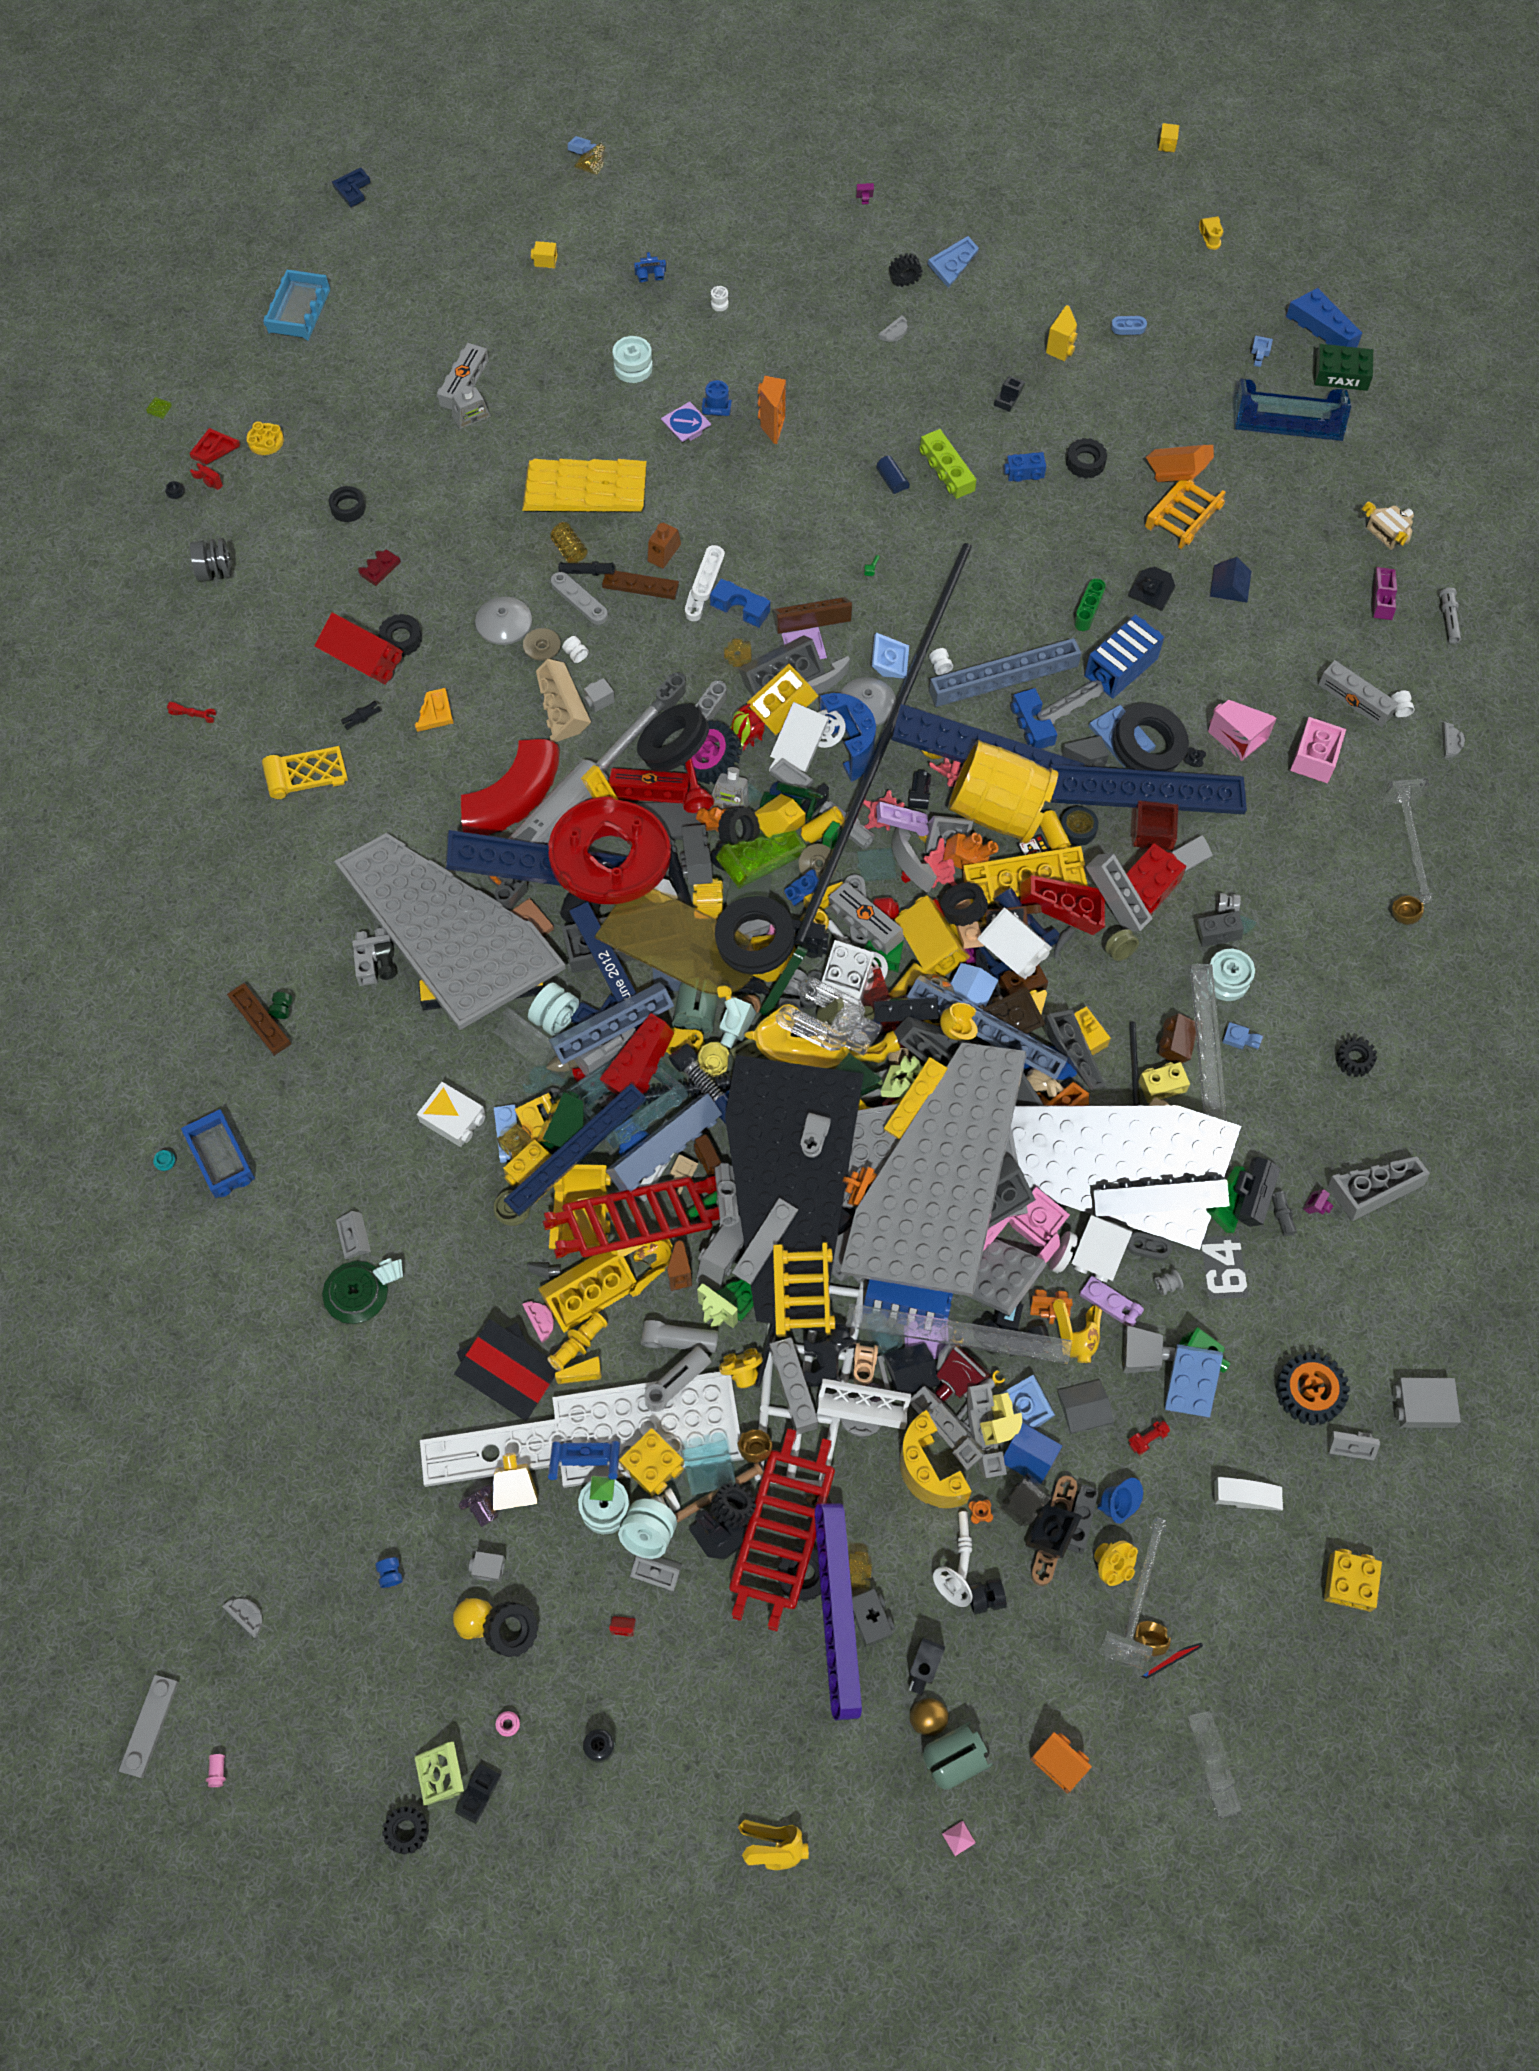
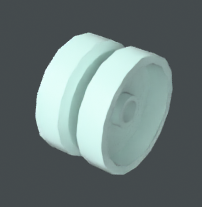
[612,336,653,383]
[1204,949,1255,1001]
[528,982,579,1036]
[578,1480,630,1535]
[618,1498,677,1559]

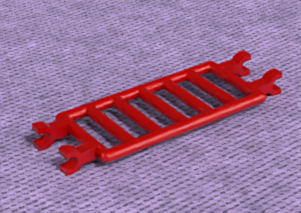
[543,1176,720,1259]
[729,1428,835,1632]

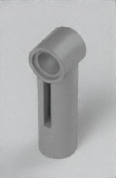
[641,1320,718,1353]
[644,1346,712,1412]

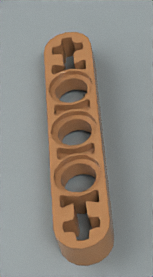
[1031,1476,1077,1586]

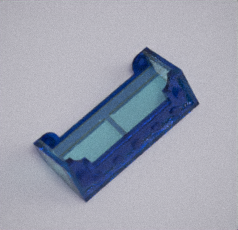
[1235,378,1351,441]

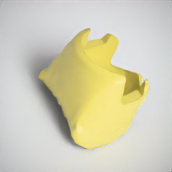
[697,1042,730,1078]

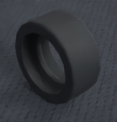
[328,486,366,522]

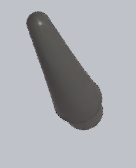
[1054,927,1075,958]

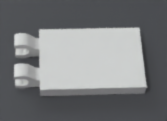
[769,702,830,772]

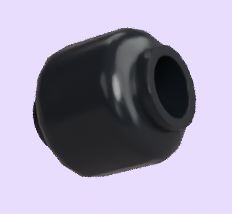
[583,1729,615,1763]

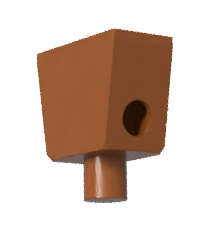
[647,522,681,569]

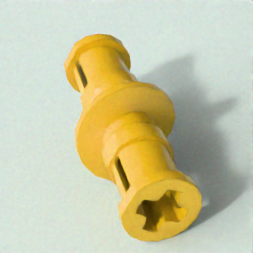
[547,1311,608,1371]

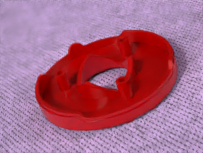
[549,797,671,904]

